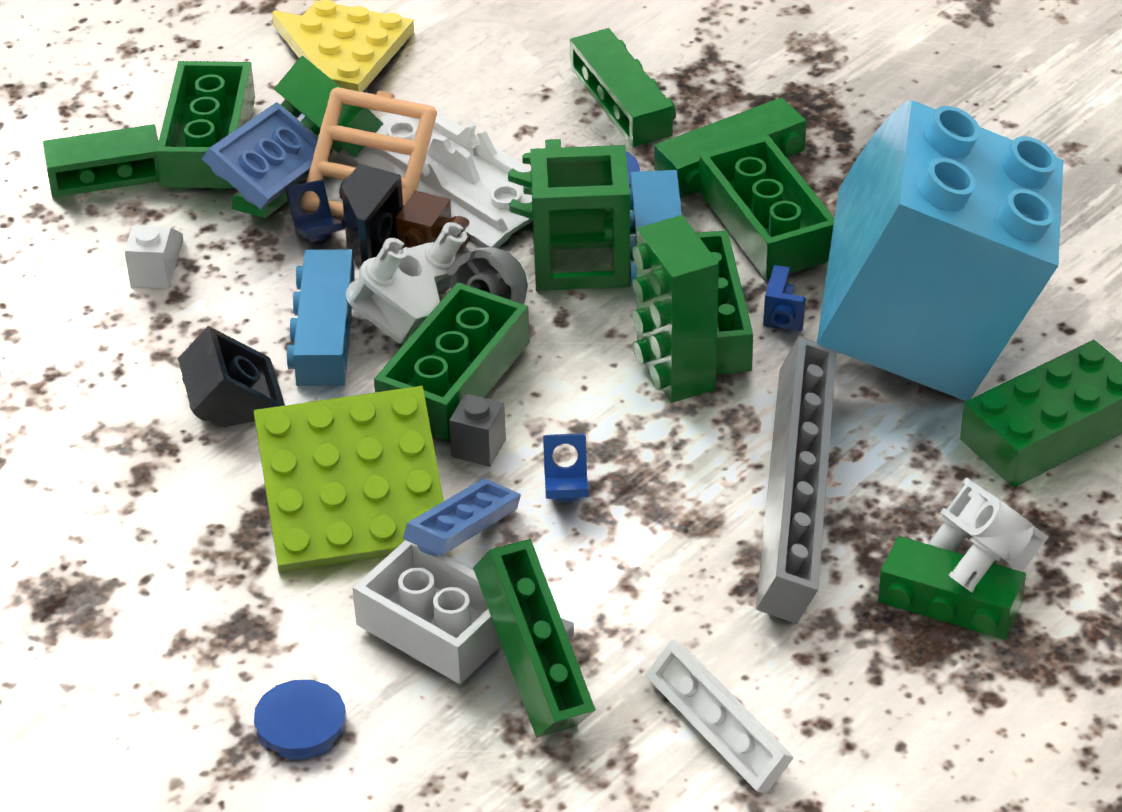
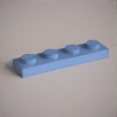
[403,478,521,556]

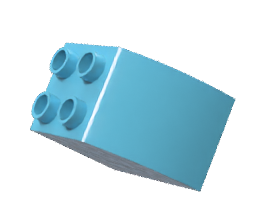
[817,100,1064,401]

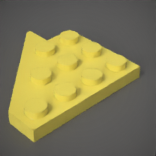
[272,0,414,92]

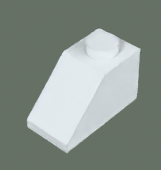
[125,226,183,289]

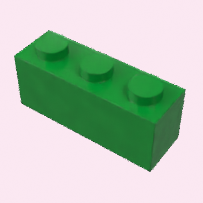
[274,56,384,158]
[43,124,160,198]
[878,536,1026,640]

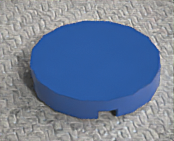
[254,679,347,759]

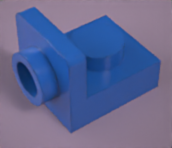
[763,265,806,332]

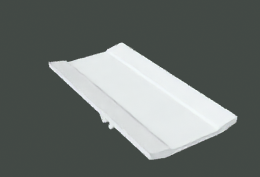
[336,100,533,248]

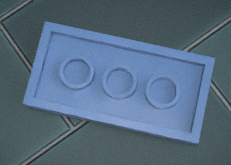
[202,102,333,210]

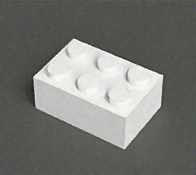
[353,540,501,685]

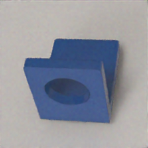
[543,433,589,502]

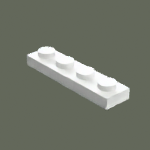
[645,640,794,794]

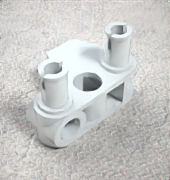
[345,222,467,344]
[928,478,1048,593]

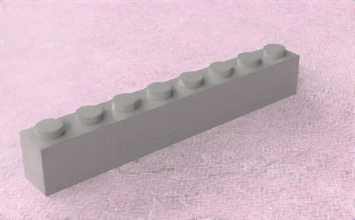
[756,336,837,623]

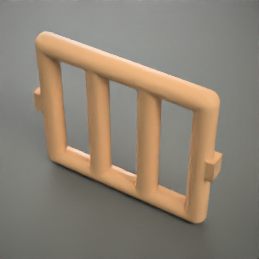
[301,87,437,218]

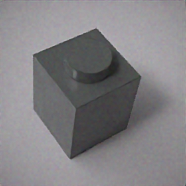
[449,393,506,467]

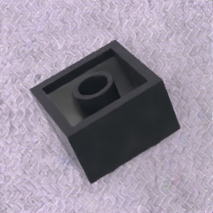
[339,163,403,270]
[177,326,285,427]

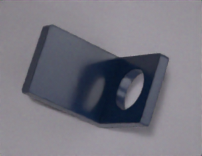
[286,179,344,242]

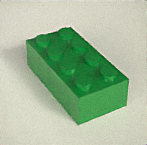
[156,61,255,189]
[699,135,834,281]
[633,215,719,403]
[374,282,530,442]
[960,339,1122,488]

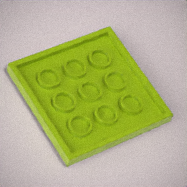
[254,386,444,572]

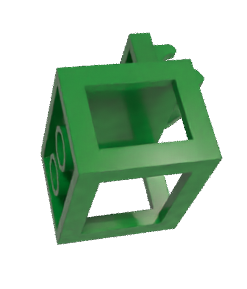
[508,139,630,291]

